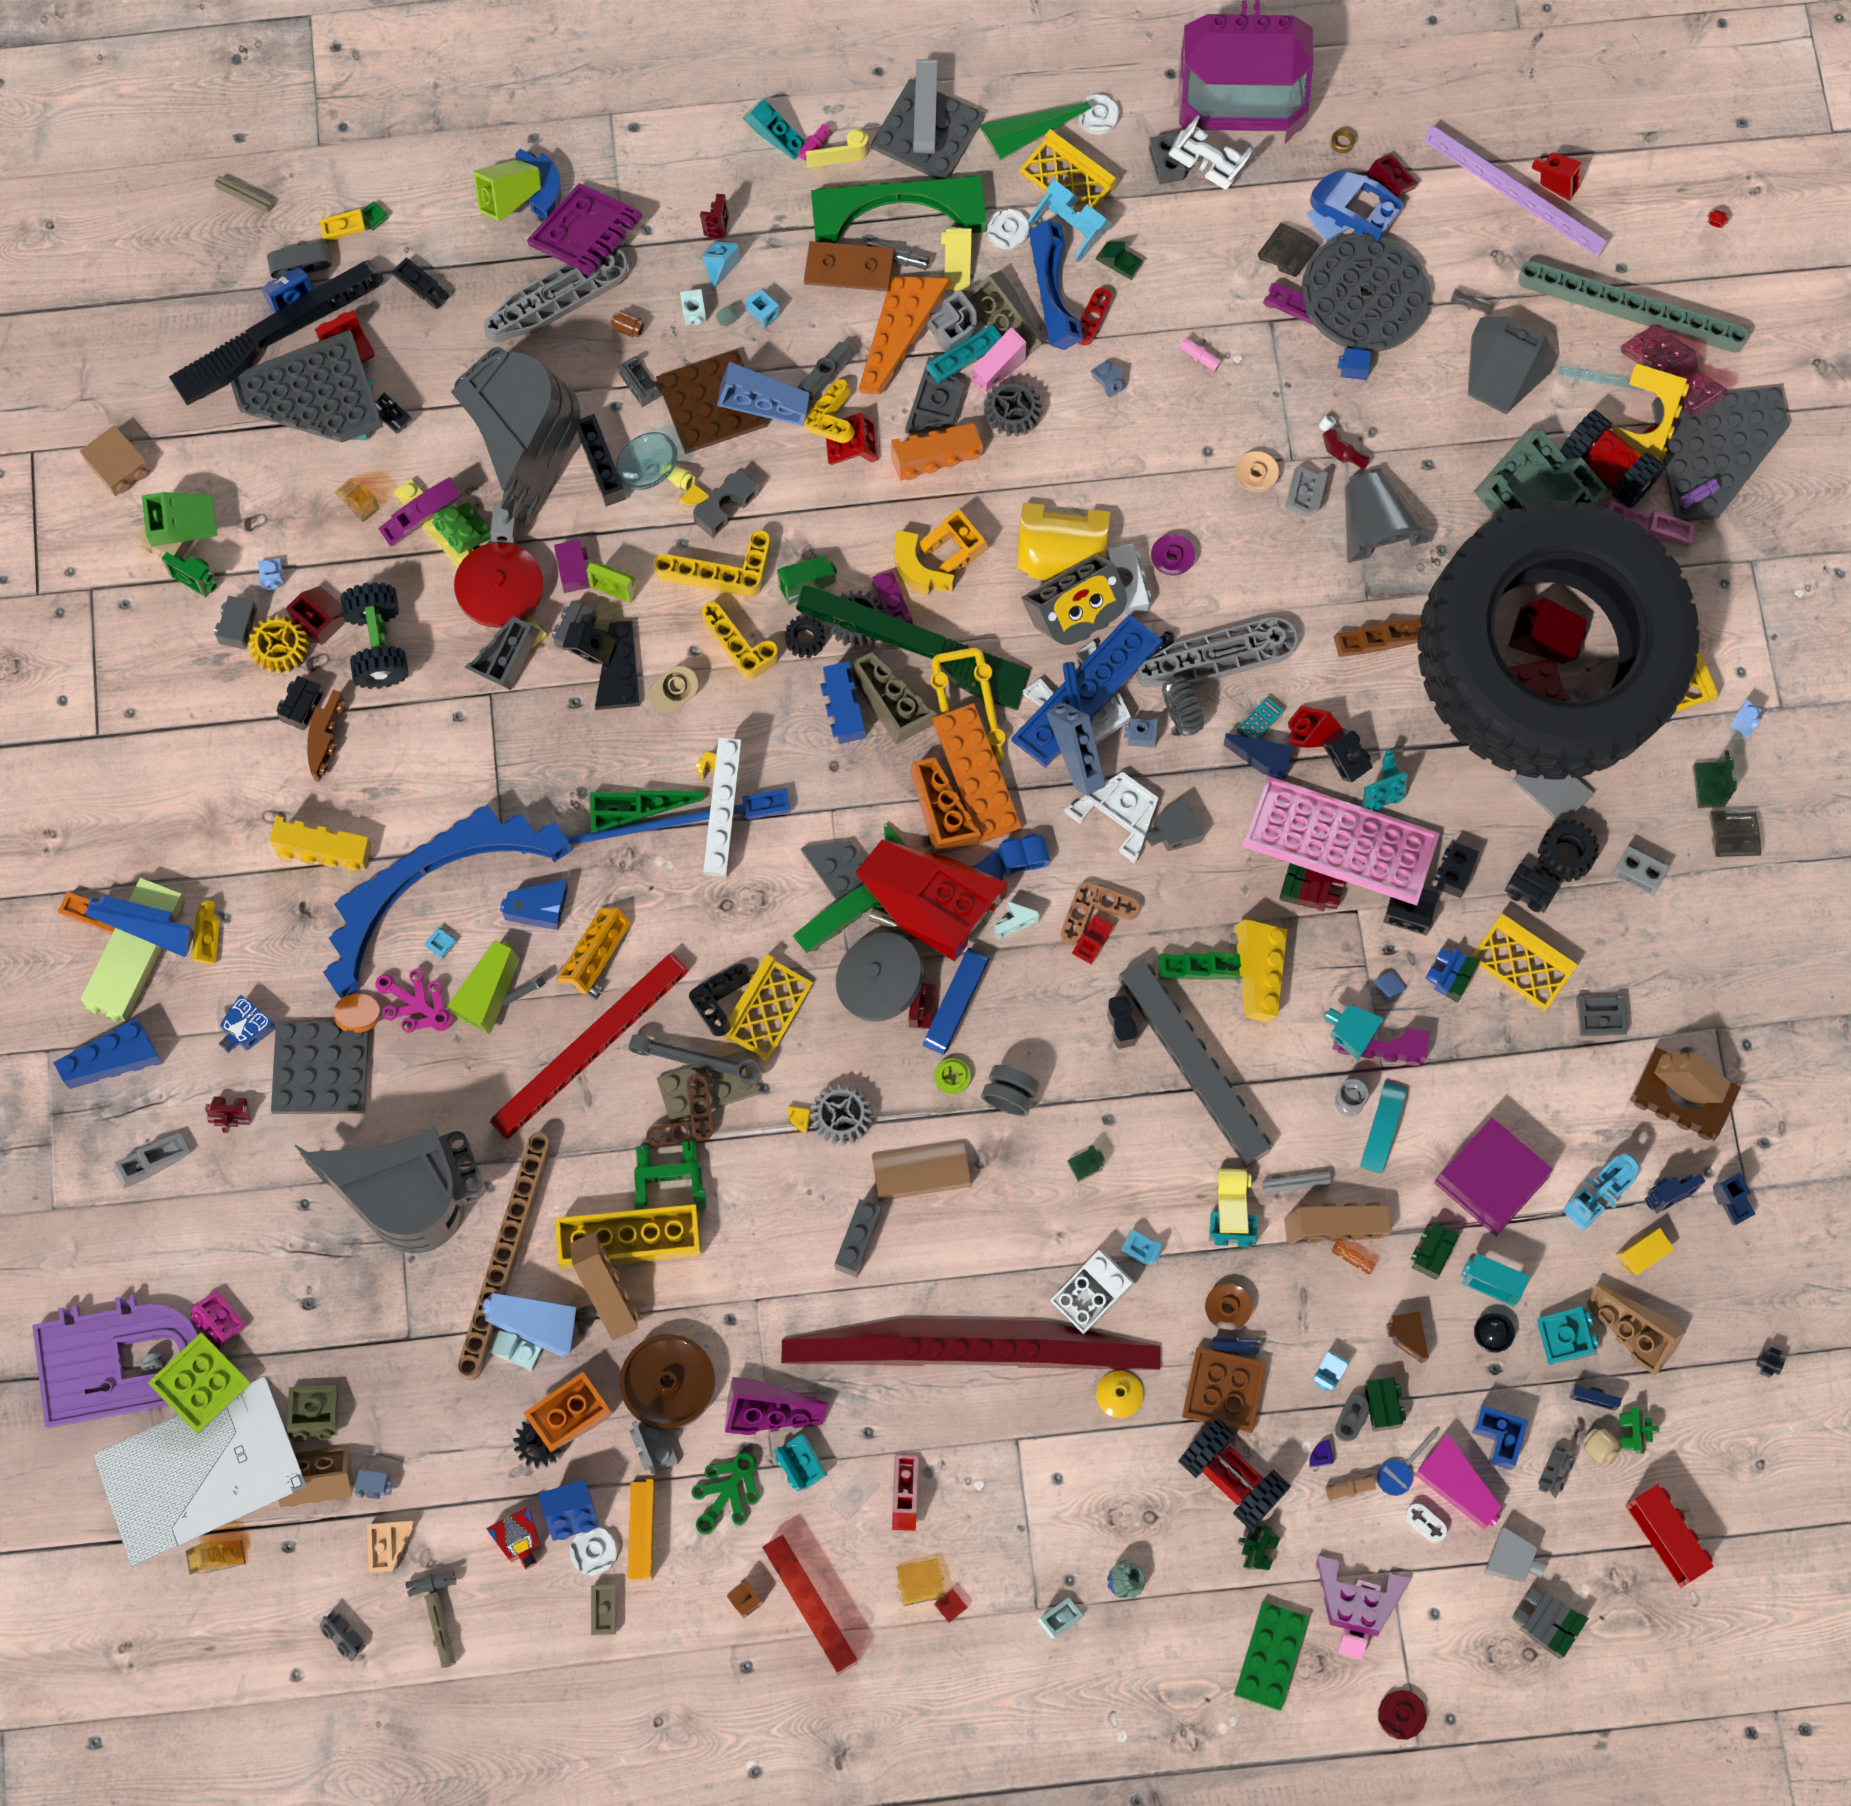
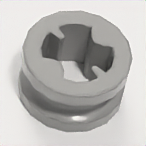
[140,1353,163,1371]

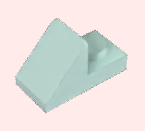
[994,902,1039,941]
[489,1331,542,1371]
[1037,1597,1084,1641]

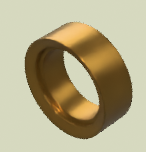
[1331,129,1355,153]

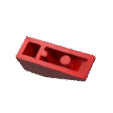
[892,1455,919,1531]

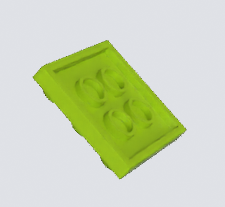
[148,1333,251,1435]

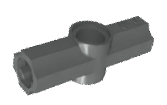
[797,341,854,400]

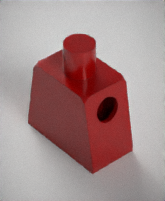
[1532,152,1582,201]

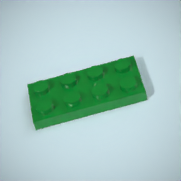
[1233,1601,1309,1711]

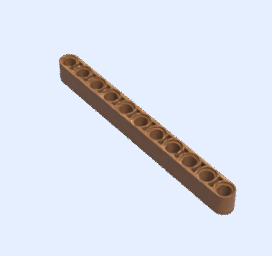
[458,1132,551,1381]

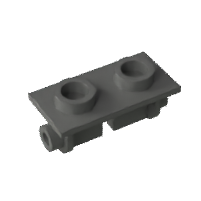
[1538,1446,1575,1498]
[320,1611,366,1661]

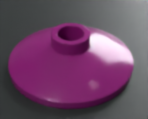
[1151,534,1195,576]

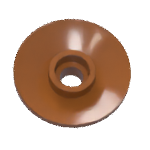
[1205,1283,1252,1330]

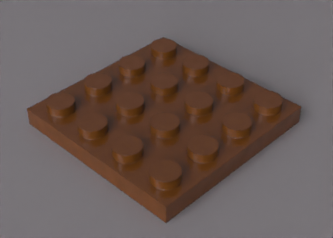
[656,349,767,454]

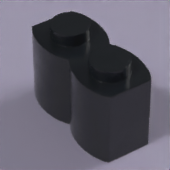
[1107,995,1137,1049]

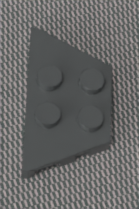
[905,356,965,433]
[801,841,864,902]

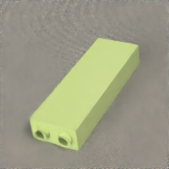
[80,878,186,1022]

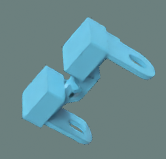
[1028,179,1112,262]
[1563,1153,1640,1230]

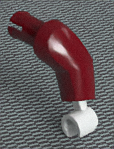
[1319,415,1370,469]

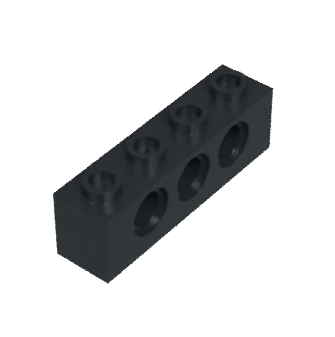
[577,414,626,507]

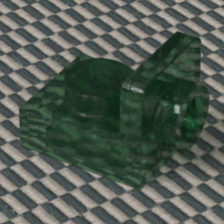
[1067,1145,1105,1182]

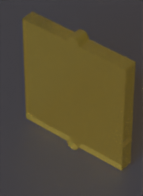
[896,1558,945,1606]

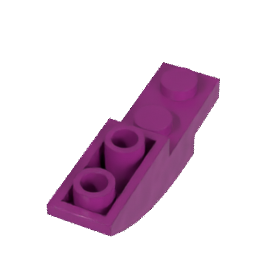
[378,477,462,546]

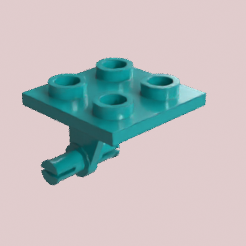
[1363,750,1408,811]

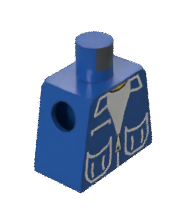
[219,995,276,1053]

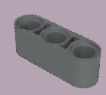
[267,241,332,279]

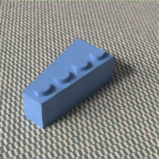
[717,362,809,426]

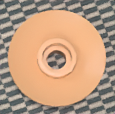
[1235,451,1279,492]

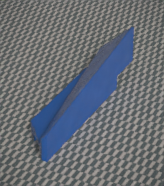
[86,896,194,957]

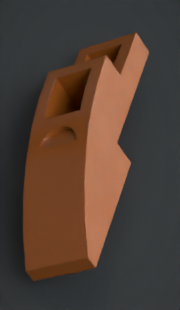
[307,690,345,782]

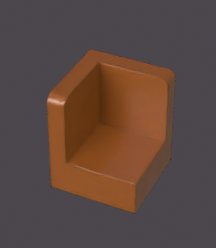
[727,1578,763,1619]

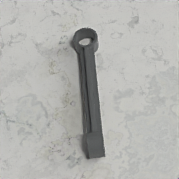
[628,1034,762,1085]

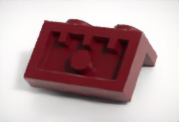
[1366,153,1418,198]
[700,193,729,239]
[908,983,936,1029]

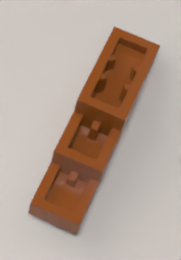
[1333,619,1422,657]

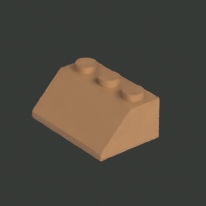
[279,1445,353,1507]

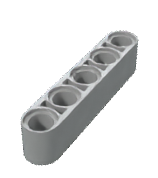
[913,59,938,154]

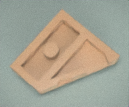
[367,1521,414,1574]

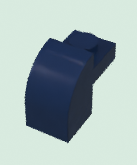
[1713,1172,1755,1225]

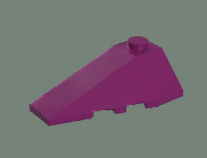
[725,1377,828,1435]

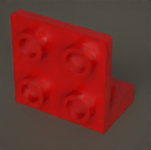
[825,412,879,465]

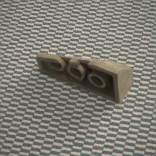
[966,270,1043,356]

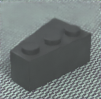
[464,616,540,690]

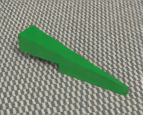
[979,102,1091,161]
[589,790,704,833]

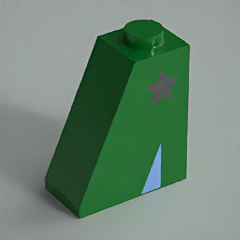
[777,556,837,605]

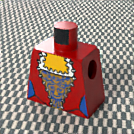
[486,1507,541,1570]

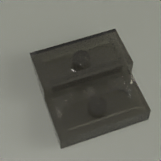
[1258,223,1319,277]
[1709,810,1761,857]

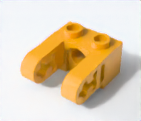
[918,508,989,575]

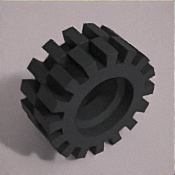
[785,615,825,658]

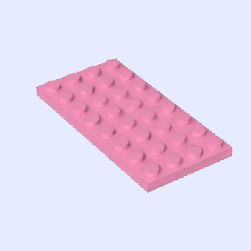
[1243,776,1440,905]

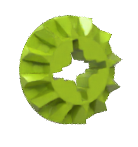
[934,1058,971,1095]

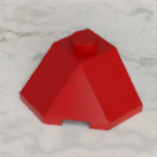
[1288,705,1342,748]

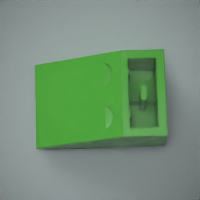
[141,492,218,547]

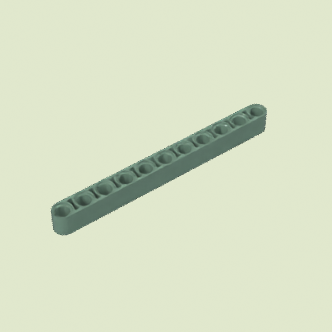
[1518,261,1749,353]

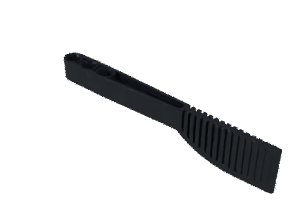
[169,260,384,405]

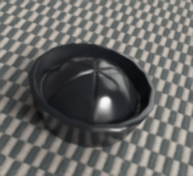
[1474,1312,1515,1353]

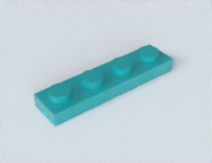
[925,324,1002,384]

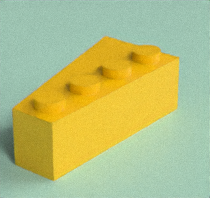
[1234,919,1287,1023]

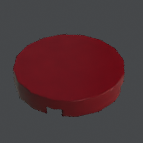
[1377,1690,1427,1740]

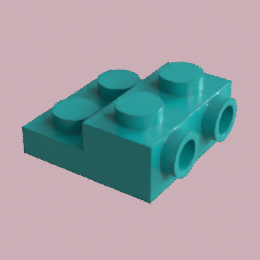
[1537,1306,1600,1365]

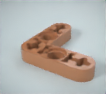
[1061,882,1140,946]

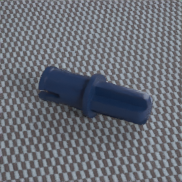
[1212,1335,1260,1354]

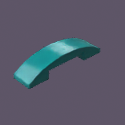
[1359,1081,1407,1174]

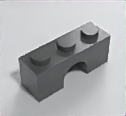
[693,469,759,538]
[835,1199,882,1278]

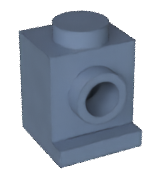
[1124,718,1158,748]
[354,1470,393,1499]

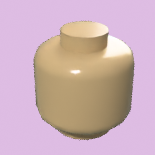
[1583,1429,1620,1464]

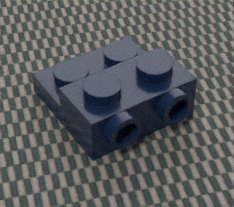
[1645,1174,1706,1214]

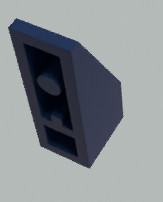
[1223,733,1292,779]

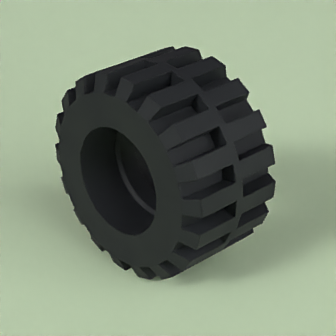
[1538,820,1599,882]

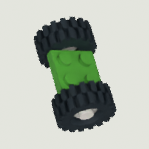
[340,582,409,689]

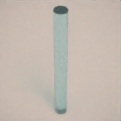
[1558,366,1645,391]

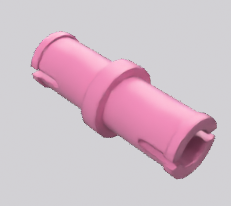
[1179,337,1222,372]

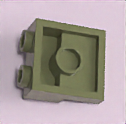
[287,1384,338,1442]

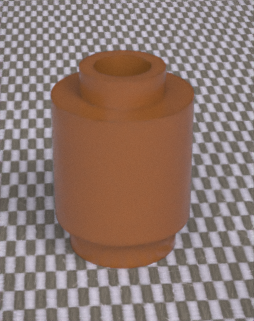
[611,310,645,338]

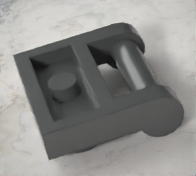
[1576,994,1628,1036]

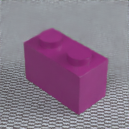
[554,540,590,593]

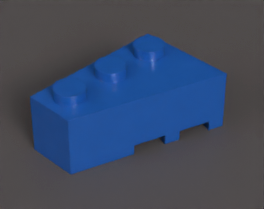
[820,661,865,744]

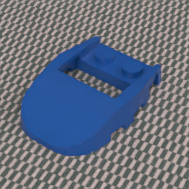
[1310,171,1404,242]

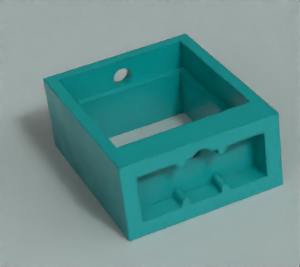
[1460,1253,1530,1307]

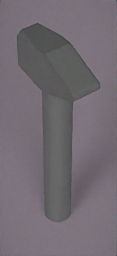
[501,975,546,1008]

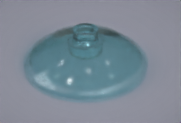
[616,432,678,490]

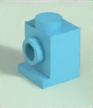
[746,289,780,329]

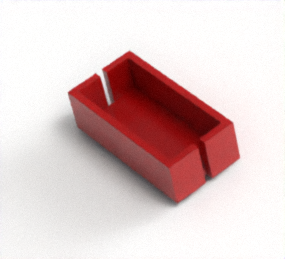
[1625,1484,1714,1589]

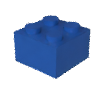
[538,1479,599,1541]

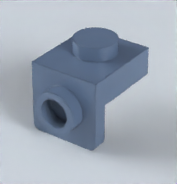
[1091,360,1126,398]

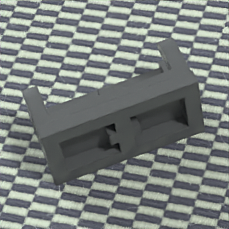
[618,357,662,407]

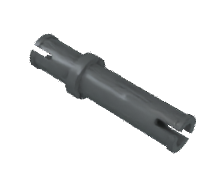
[867,240,930,270]

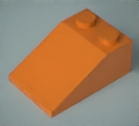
[524,1372,611,1452]

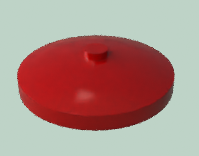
[454,543,544,628]

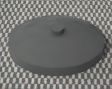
[836,932,924,1022]

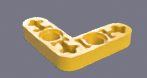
[803,379,855,443]

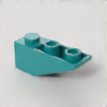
[742,98,806,160]

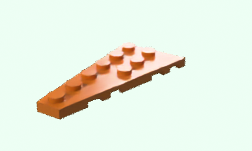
[859,276,952,394]

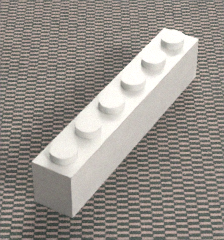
[703,737,741,877]

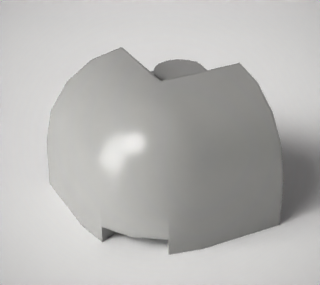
[926,290,977,352]

